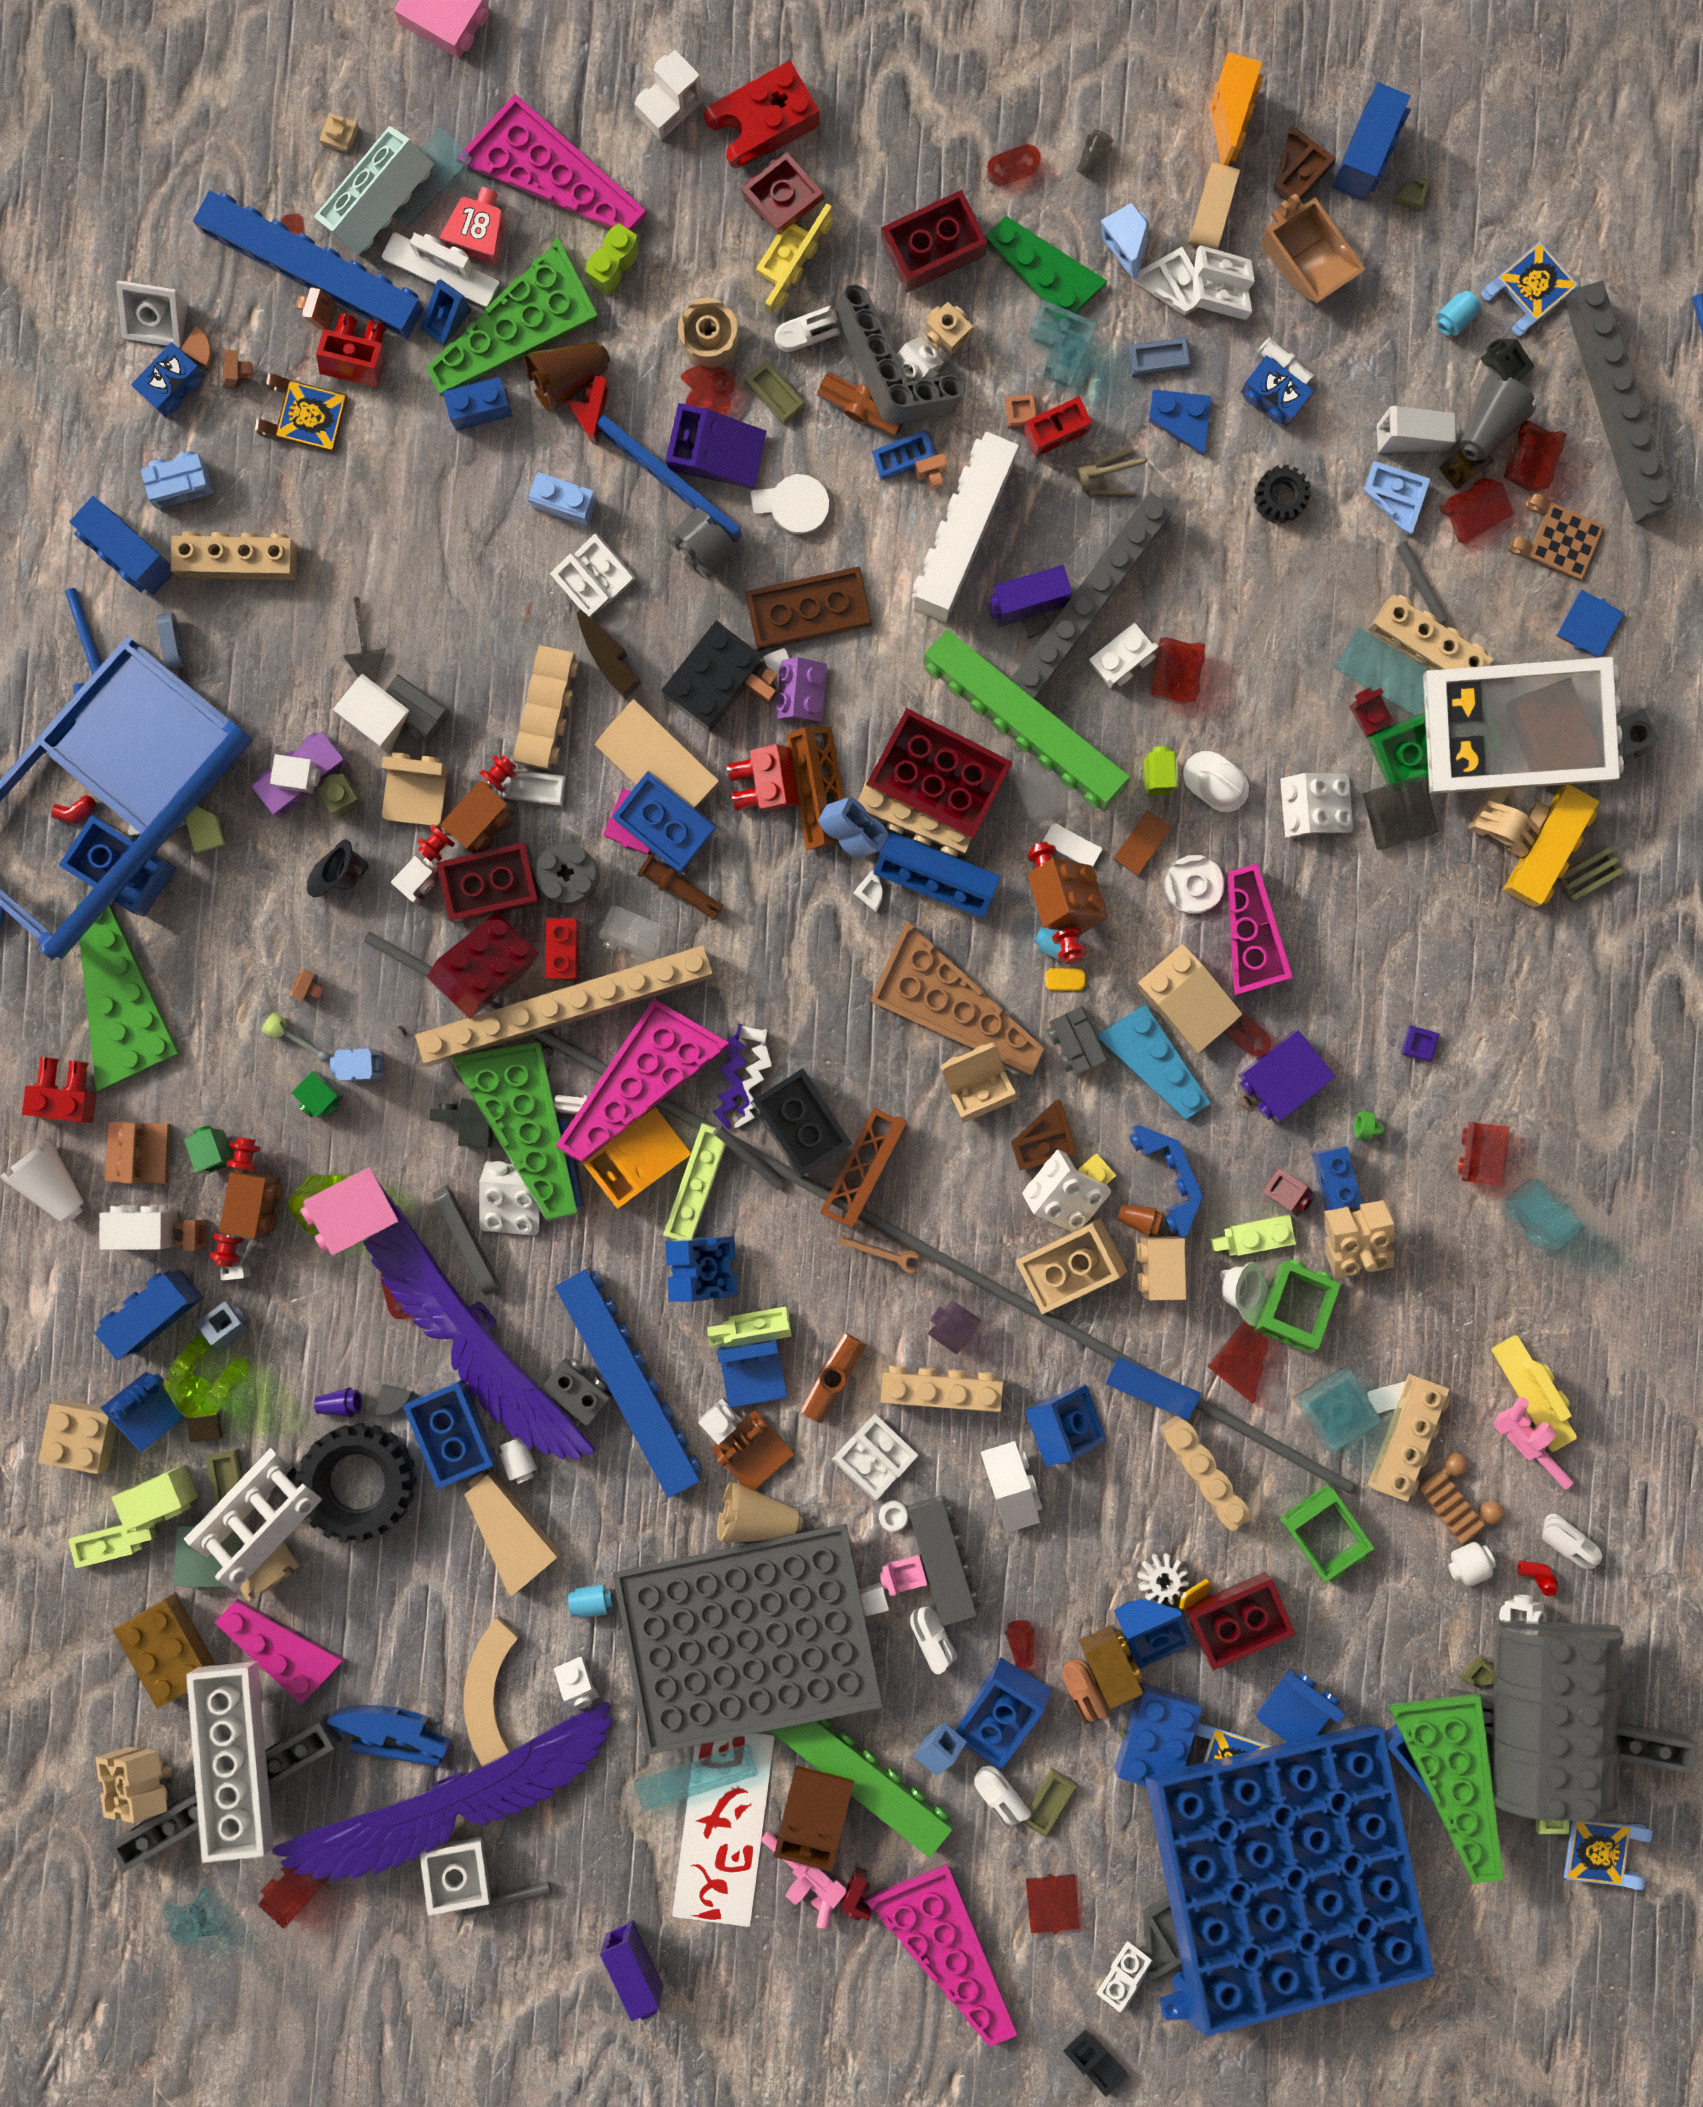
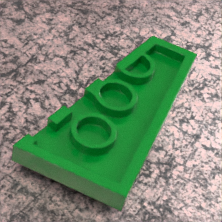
[985,216,1108,324]

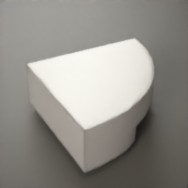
[853,870,883,912]
[220,1265,251,1280]

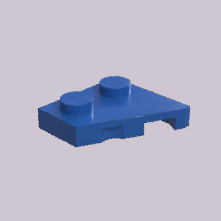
[1148,389,1211,455]

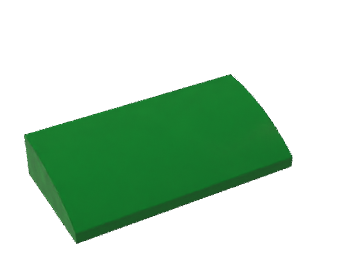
[1367,691,1502,793]

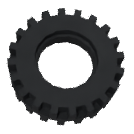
[295,1423,417,1543]

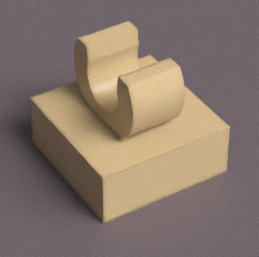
[319,113,359,154]

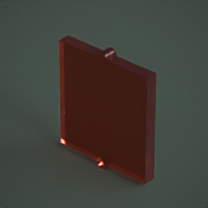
[1026,1873,1080,1934]

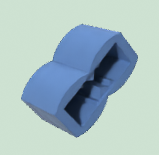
[818,797,889,858]

